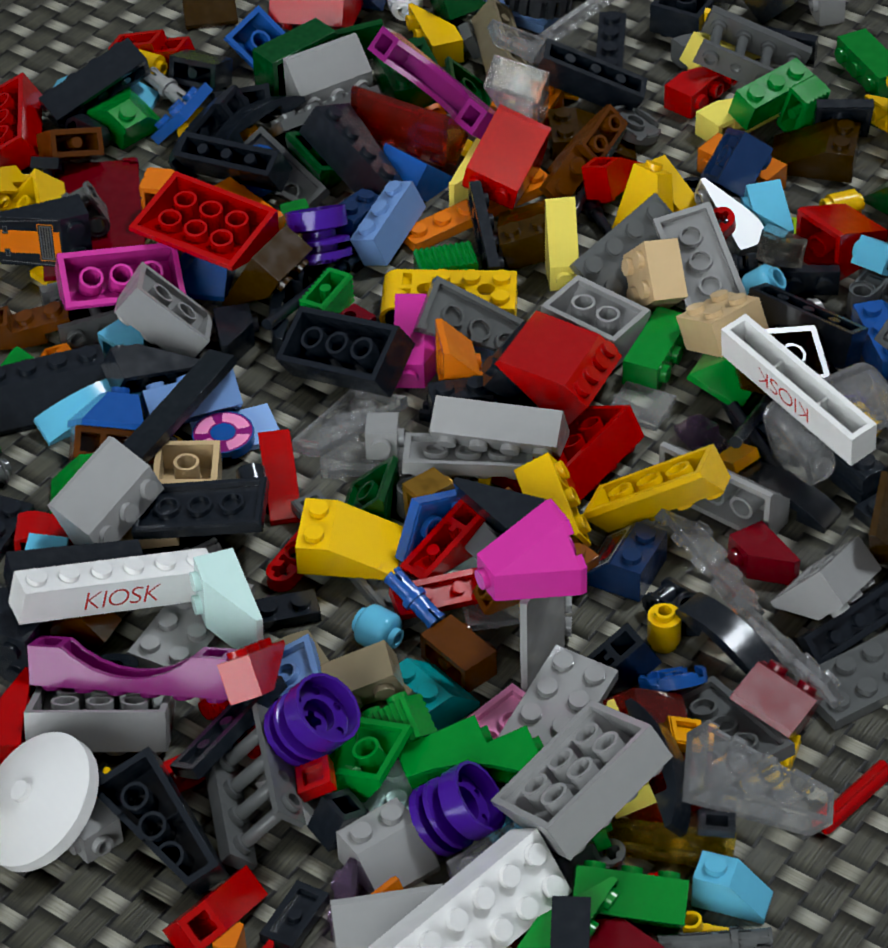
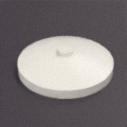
[0,732,99,872]

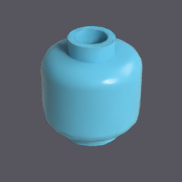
[741,264,786,295]
[352,604,404,649]

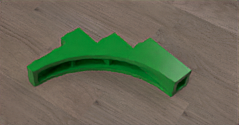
[398,715,613,852]

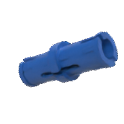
[384,567,445,629]

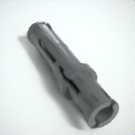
[657,926,773,948]

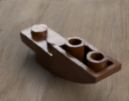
[539,104,628,199]
[0,301,73,350]

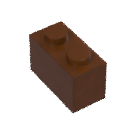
[36,127,105,161]
[420,614,497,692]

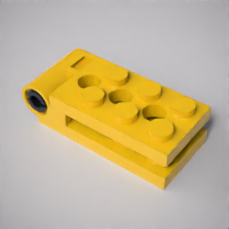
[379,269,518,325]

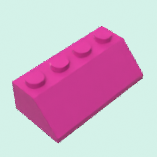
[55,243,186,310]

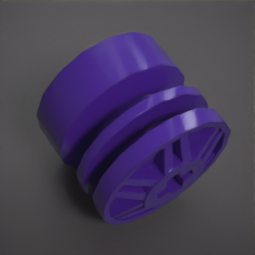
[285,204,353,265]
[264,673,361,767]
[409,760,506,857]

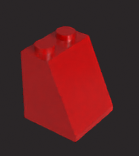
[462,104,552,210]
[794,203,888,281]

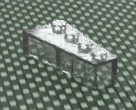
[483,54,549,124]
[682,719,834,837]

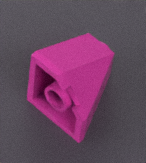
[394,294,437,388]
[474,498,587,601]

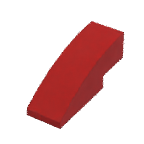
[108,29,195,69]
[258,429,300,526]

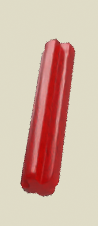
[815,760,888,835]

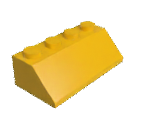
[583,443,731,533]

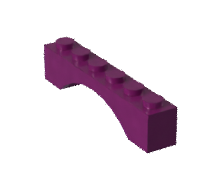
[367,26,495,139]
[27,635,237,703]

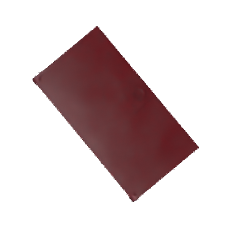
[43,157,145,282]

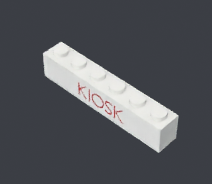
[721,313,877,466]
[8,548,208,625]

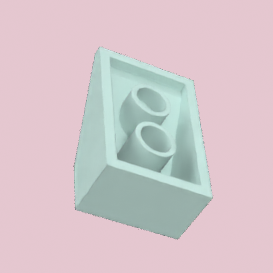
[189,548,264,650]

